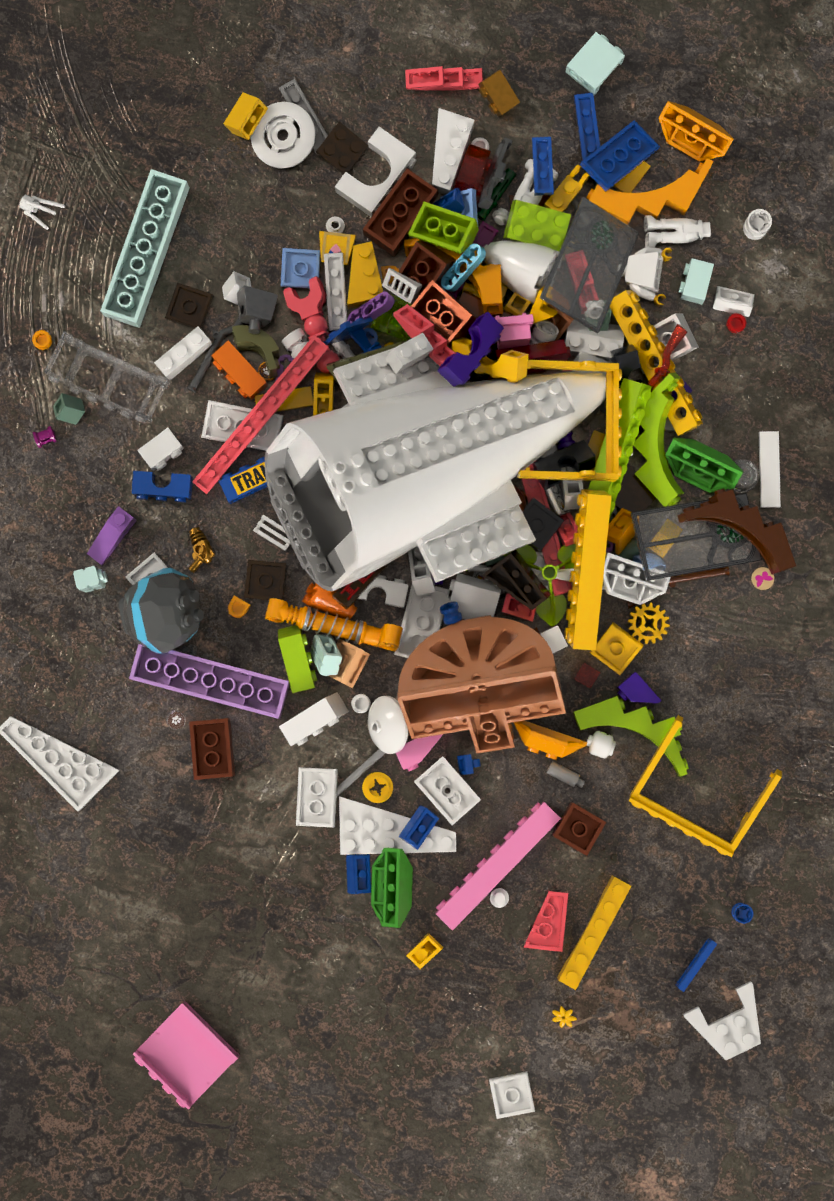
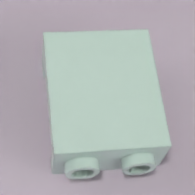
[566,32,625,95]

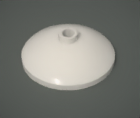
[368,696,408,754]

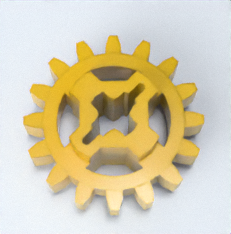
[627,603,670,644]

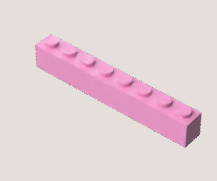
[436,802,561,931]

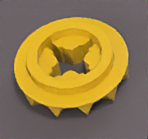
[362,772,393,803]

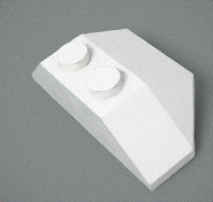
[603,552,671,605]

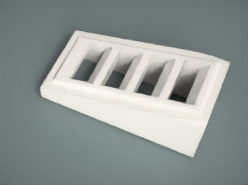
[382,268,422,304]

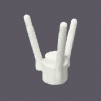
[19,194,65,230]

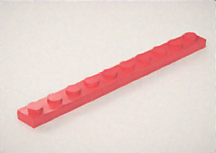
[192,335,329,494]

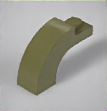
[232,325,280,379]

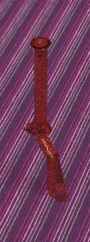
[646,323,688,390]

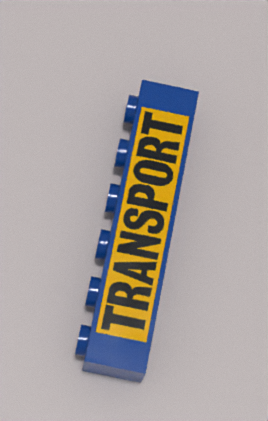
[219,457,268,504]

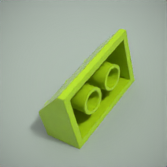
[408,201,479,254]

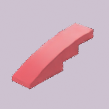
[405,66,483,91]
[393,304,455,366]

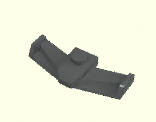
[478,137,513,209]

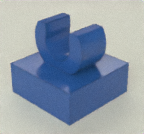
[457,754,480,775]

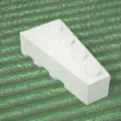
[432,108,474,195]

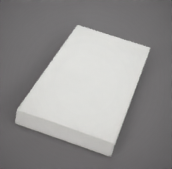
[201,400,284,451]
[394,583,450,658]

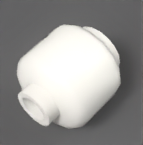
[587,731,616,758]

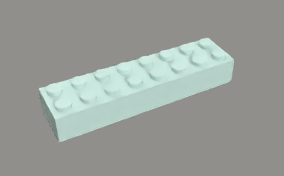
[100,169,190,328]

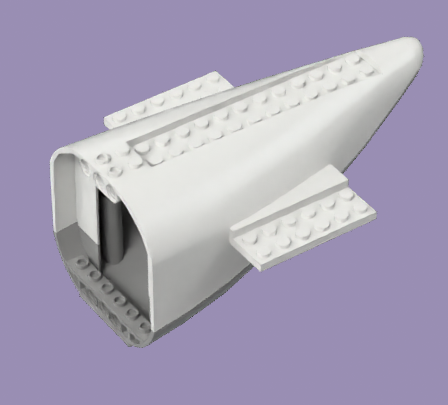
[265,348,606,591]

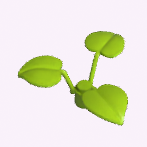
[504,544,576,627]

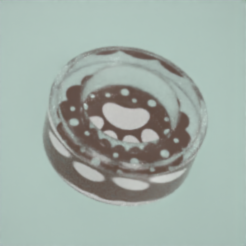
[166,711,186,730]

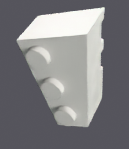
[279,692,349,746]

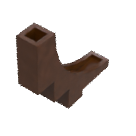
[677,488,796,574]

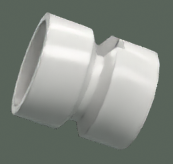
[743,209,772,240]
[529,320,559,345]
[282,328,309,359]

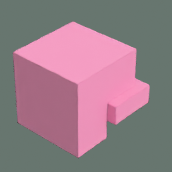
[495,313,534,350]

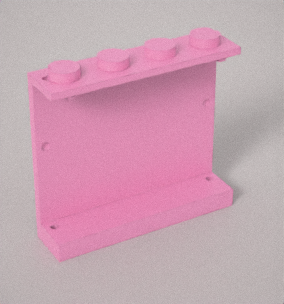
[133,1001,240,1110]

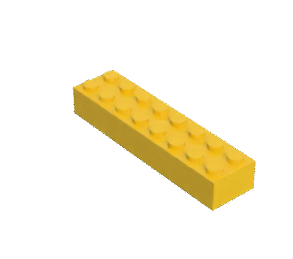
[564,489,611,650]

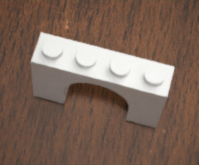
[335,127,417,217]

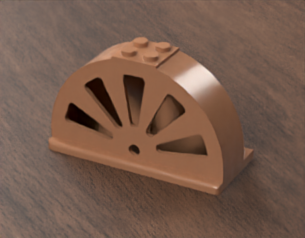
[397,615,566,754]

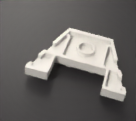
[683,981,761,1060]

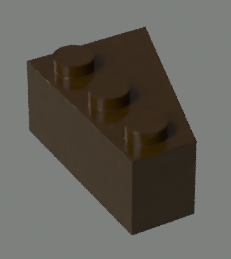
[482,550,551,610]

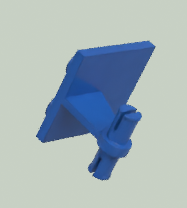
[324,317,382,354]

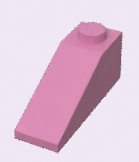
[396,734,443,772]

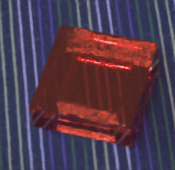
[574,663,600,689]

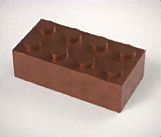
[363,169,438,256]

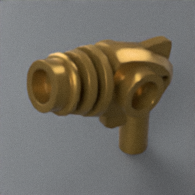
[189,527,215,573]

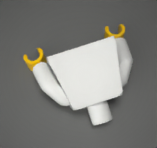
[617,247,672,306]

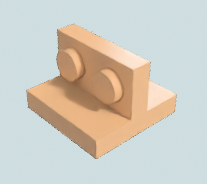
[330,638,370,688]

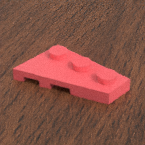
[523,891,568,952]

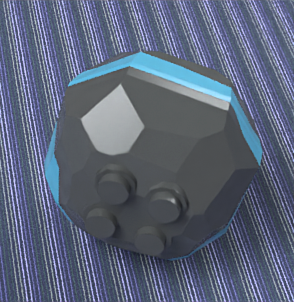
[119,568,204,654]

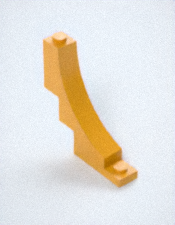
[586,158,714,227]

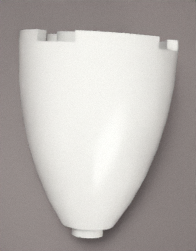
[484,240,562,304]

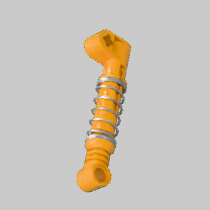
[265,598,403,652]

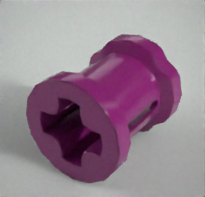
[33,426,57,448]

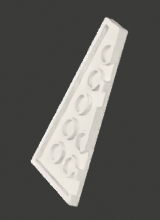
[0,716,120,812]
[339,796,456,855]

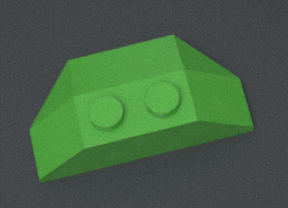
[665,438,743,493]
[371,848,413,928]

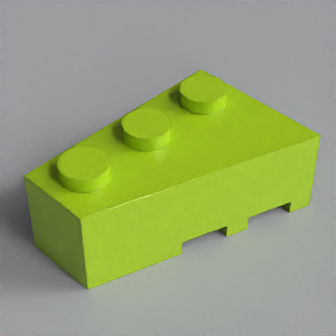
[278,625,318,693]

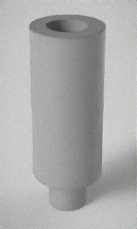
[546,761,585,788]

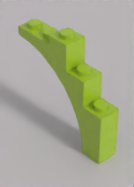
[573,696,689,777]

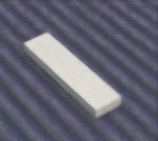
[324,253,347,331]
[759,431,781,508]

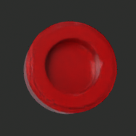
[726,313,746,333]

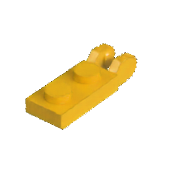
[544,165,590,212]

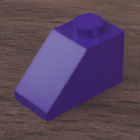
[617,672,661,704]

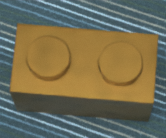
[478,70,520,116]

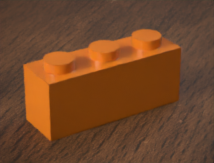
[211,340,268,400]

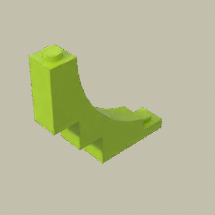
[634,373,684,507]

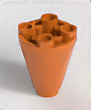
[302,583,357,620]

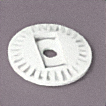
[251,102,316,169]

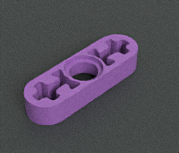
[347,291,395,323]

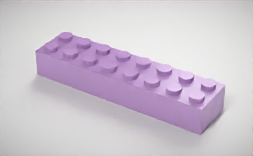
[129,644,290,719]

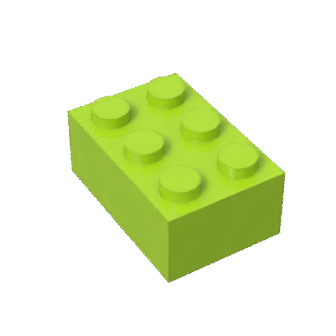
[503,200,571,252]

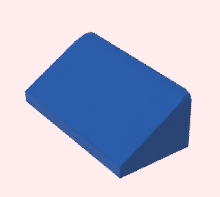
[433,187,465,213]
[399,806,439,850]
[346,854,371,894]

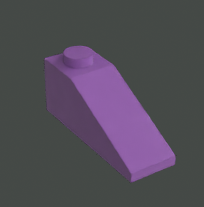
[87,506,137,565]

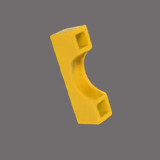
[452,337,529,383]

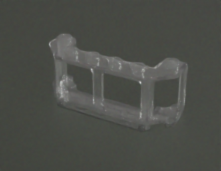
[44,331,171,424]

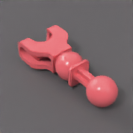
[283,276,340,374]

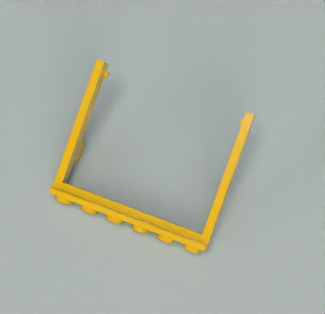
[517,360,622,482]
[629,715,782,857]

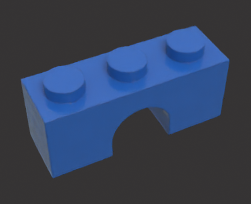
[132,471,193,503]

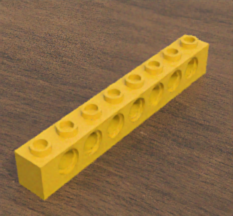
[609,290,703,436]

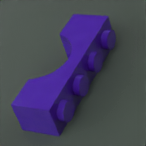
[437,312,504,387]

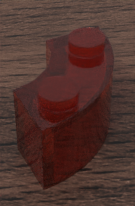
[454,144,492,196]

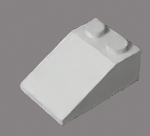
[627,313,699,374]

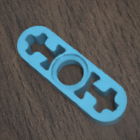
[441,244,486,292]

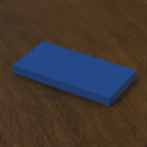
[580,120,660,192]

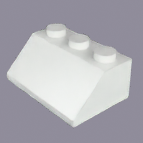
[565,319,624,361]

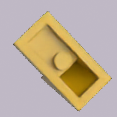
[530,286,558,324]
[406,933,443,969]

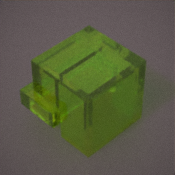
[370,294,412,341]

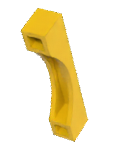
[557,875,631,990]

